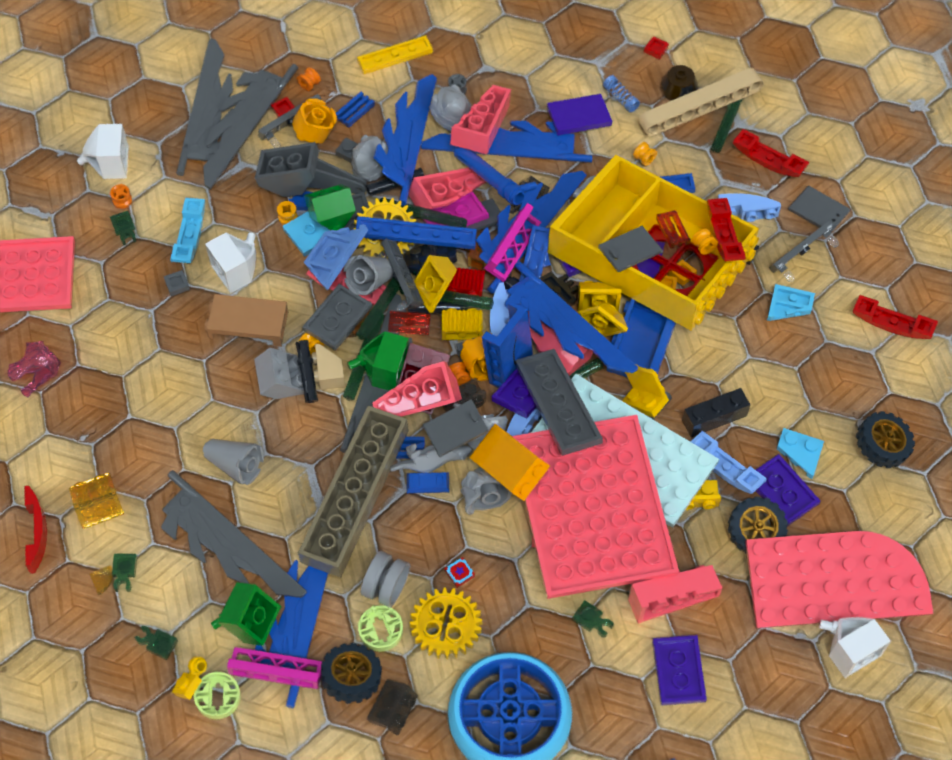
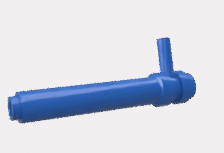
[454,146,537,205]

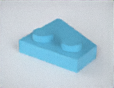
[767,284,815,321]
[777,428,824,479]

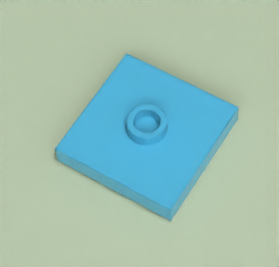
[283,212,330,257]

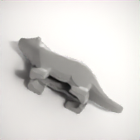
[390,443,472,473]

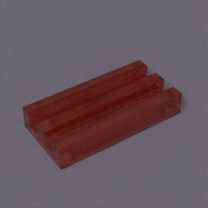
[656,210,690,249]
[388,311,431,336]

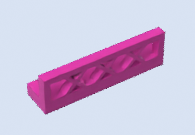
[484,203,541,282]
[227,647,322,690]

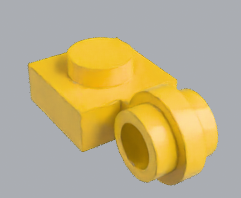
[172,656,207,700]

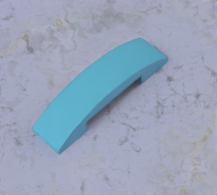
[170,198,205,263]

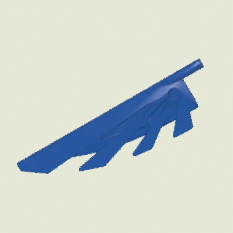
[373,74,437,206]
[421,121,592,163]
[476,171,587,293]
[504,261,638,373]
[253,560,328,708]

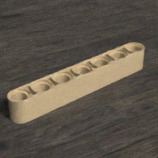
[638,68,764,136]

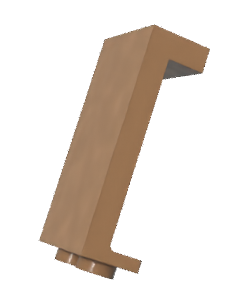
[205,294,289,347]

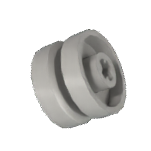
[361,551,410,608]

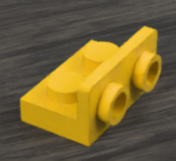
[686,480,721,510]

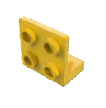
[622,364,669,418]

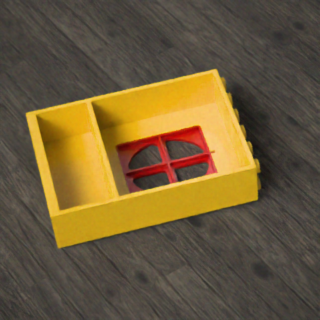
[548,155,759,331]

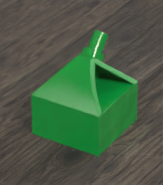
[304,184,356,230]
[347,331,409,391]
[211,582,282,646]

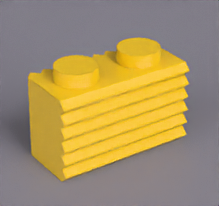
[442,308,483,340]

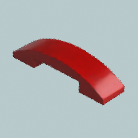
[733,129,809,177]
[707,198,746,262]
[853,295,938,339]
[24,485,47,574]

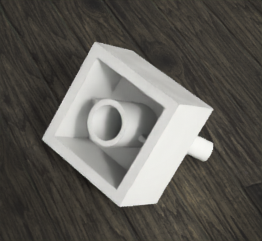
[77,124,129,179]
[205,232,256,294]
[819,617,891,678]

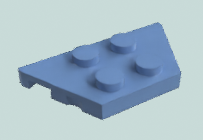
[304,224,368,290]

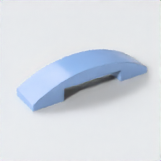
[690,431,766,494]

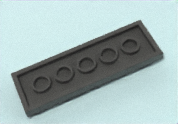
[515,349,603,456]

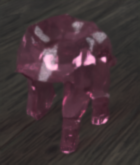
[7,341,61,398]

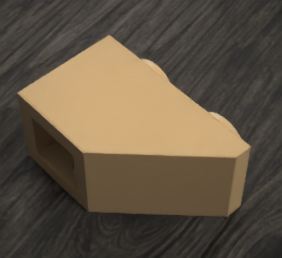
[312,344,345,390]

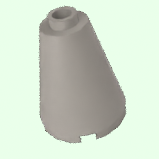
[344,255,394,295]
[203,439,264,485]

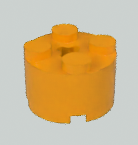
[293,98,337,144]
[460,332,492,381]

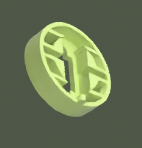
[358,605,403,652]
[194,672,241,719]

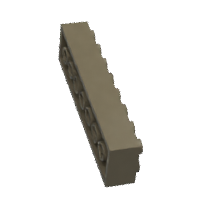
[298,406,409,578]

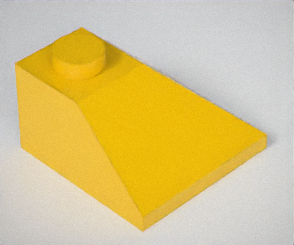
[414,255,457,313]
[578,281,622,312]
[576,304,628,337]

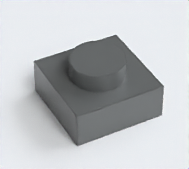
[335,138,358,163]
[164,270,190,296]

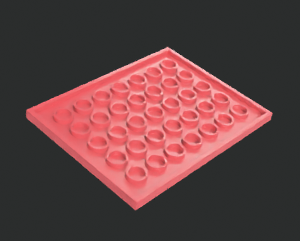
[512,415,679,599]

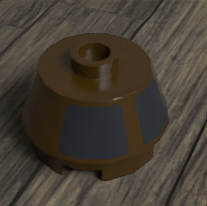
[661,65,698,101]

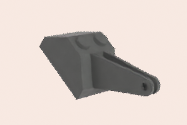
[255,142,367,197]

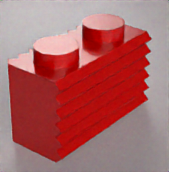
[443,267,485,301]

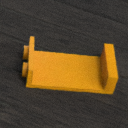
[469,424,550,501]

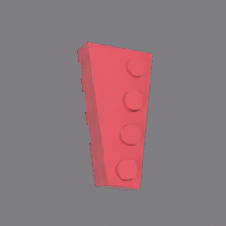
[450,85,511,154]
[628,565,722,624]

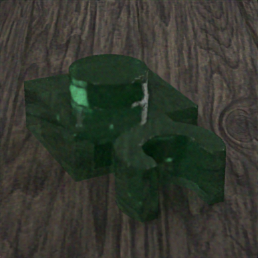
[109,210,136,246]
[112,554,137,592]
[572,600,614,638]
[135,626,178,660]

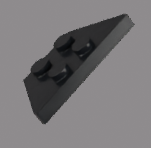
[402,244,457,276]

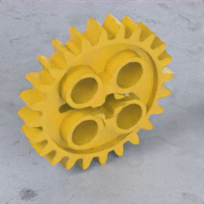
[353,197,417,258]
[410,587,482,660]

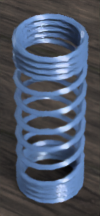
[603,75,640,112]

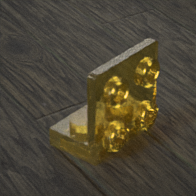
[69,473,124,529]

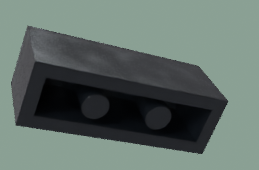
[682,388,751,438]

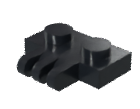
[539,271,578,306]

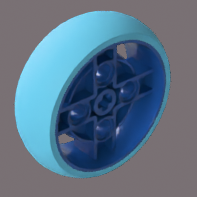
[448,652,572,760]

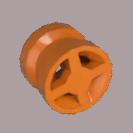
[297,67,321,91]
[110,184,132,209]
[449,362,471,387]

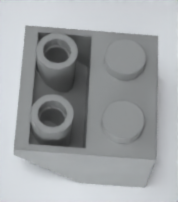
[254,348,304,399]

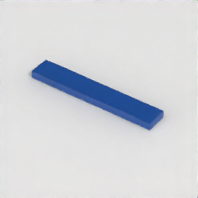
[356,216,477,250]

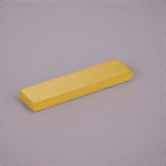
[357,35,433,75]

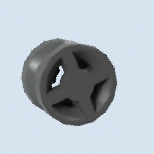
[448,74,467,95]

